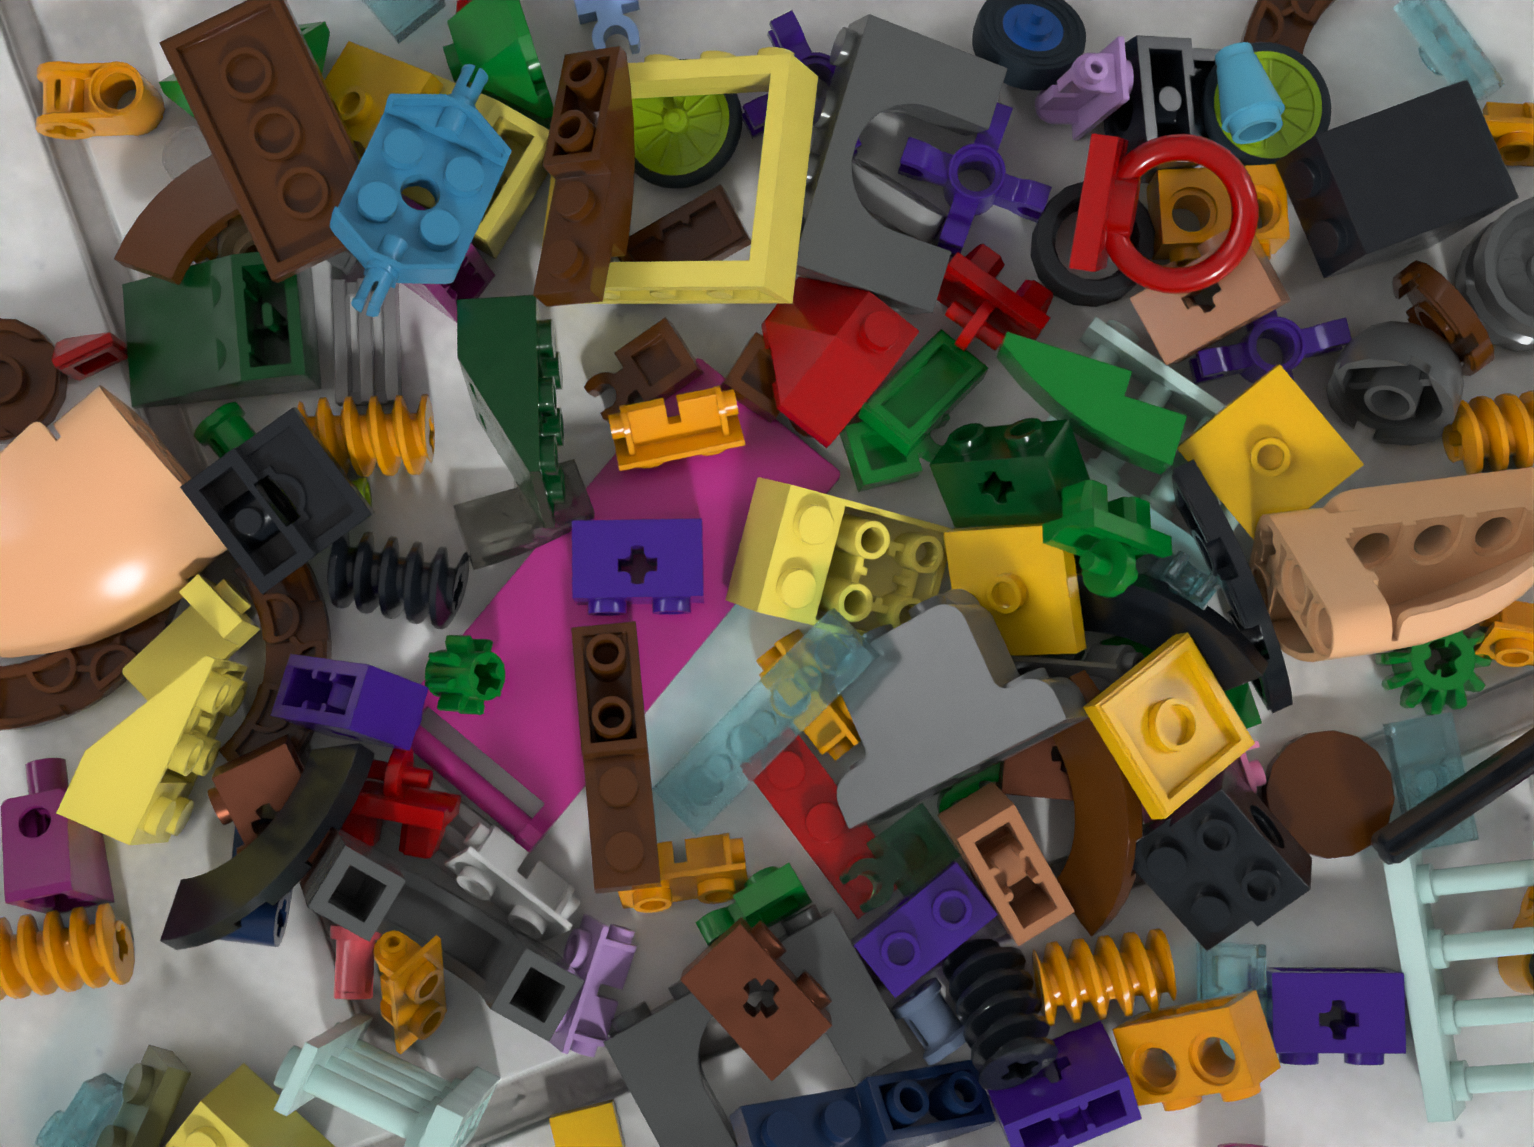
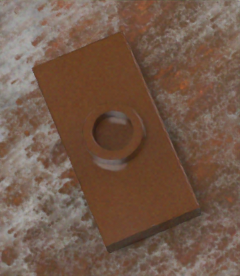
[618,184,751,262]

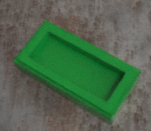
[858,329,989,456]

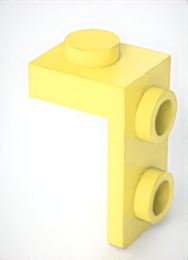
[122,574,260,701]

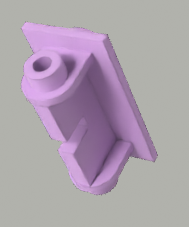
[1035,36,1134,140]
[549,914,637,1057]

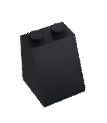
[1275,80,1519,279]

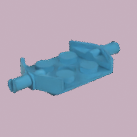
[329,64,512,317]

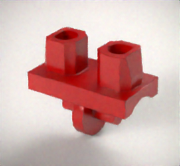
[937,244,1054,352]
[341,747,462,859]

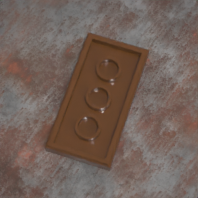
[159,0,361,283]

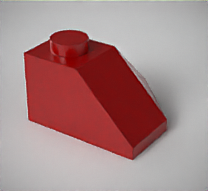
[761,276,919,448]

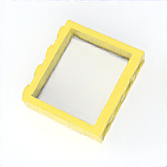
[541,47,818,304]

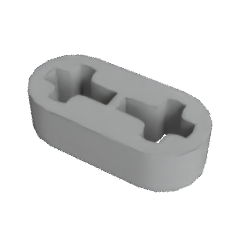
[852,156,947,244]

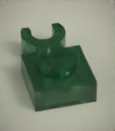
[839,803,960,913]

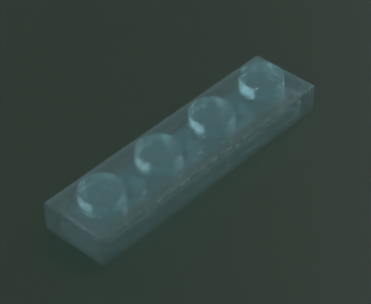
[652,608,880,836]

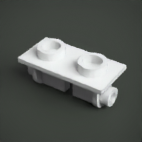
[443,822,580,941]

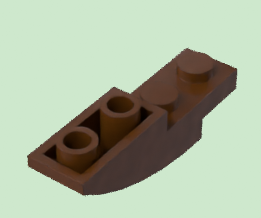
[533,46,635,307]
[571,621,661,894]

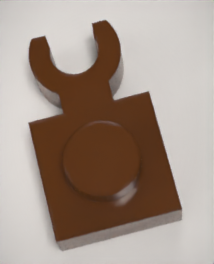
[584,317,704,422]
[720,332,813,438]

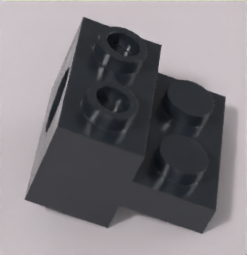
[1103,35,1221,184]
[180,407,375,594]
[1133,765,1312,951]

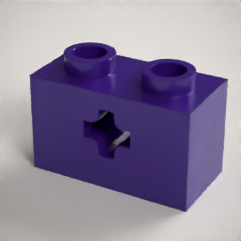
[572,518,704,616]
[271,654,429,751]
[851,860,998,998]
[1257,967,1406,1065]
[987,1020,1142,1147]

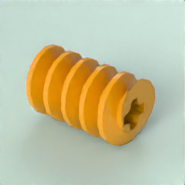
[1442,390,1534,475]
[297,394,435,477]
[0,903,135,1000]
[1032,928,1177,1026]

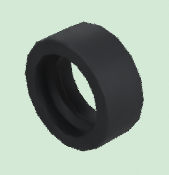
[1030,182,1155,307]

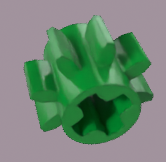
[425,635,505,715]

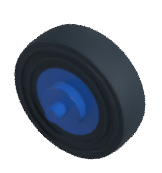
[972,0,1086,91]

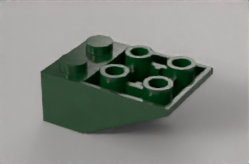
[122,252,322,409]
[457,295,566,529]

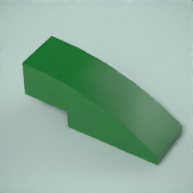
[996,332,1187,475]

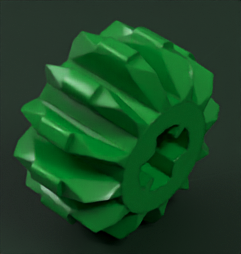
[1374,630,1492,715]

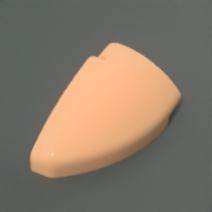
[0,385,227,658]
[1249,467,1534,662]

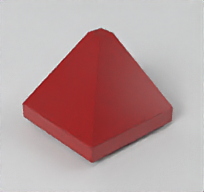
[51,332,128,381]

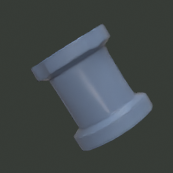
[890,977,966,1066]

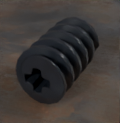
[327,531,469,630]
[942,939,1059,1091]

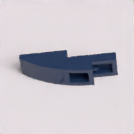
[729,1060,996,1147]

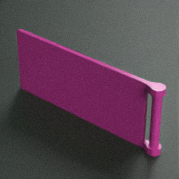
[411,358,840,856]

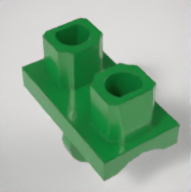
[1042,480,1172,598]

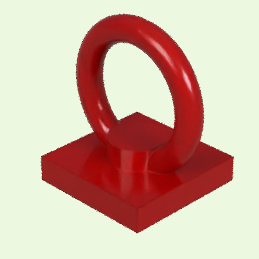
[1069,133,1259,294]

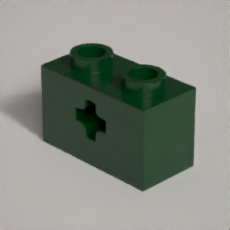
[929,418,1090,528]

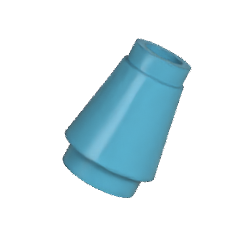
[1215,42,1285,144]

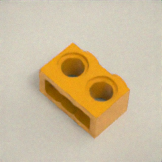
[1146,164,1290,267]
[1112,990,1281,1111]

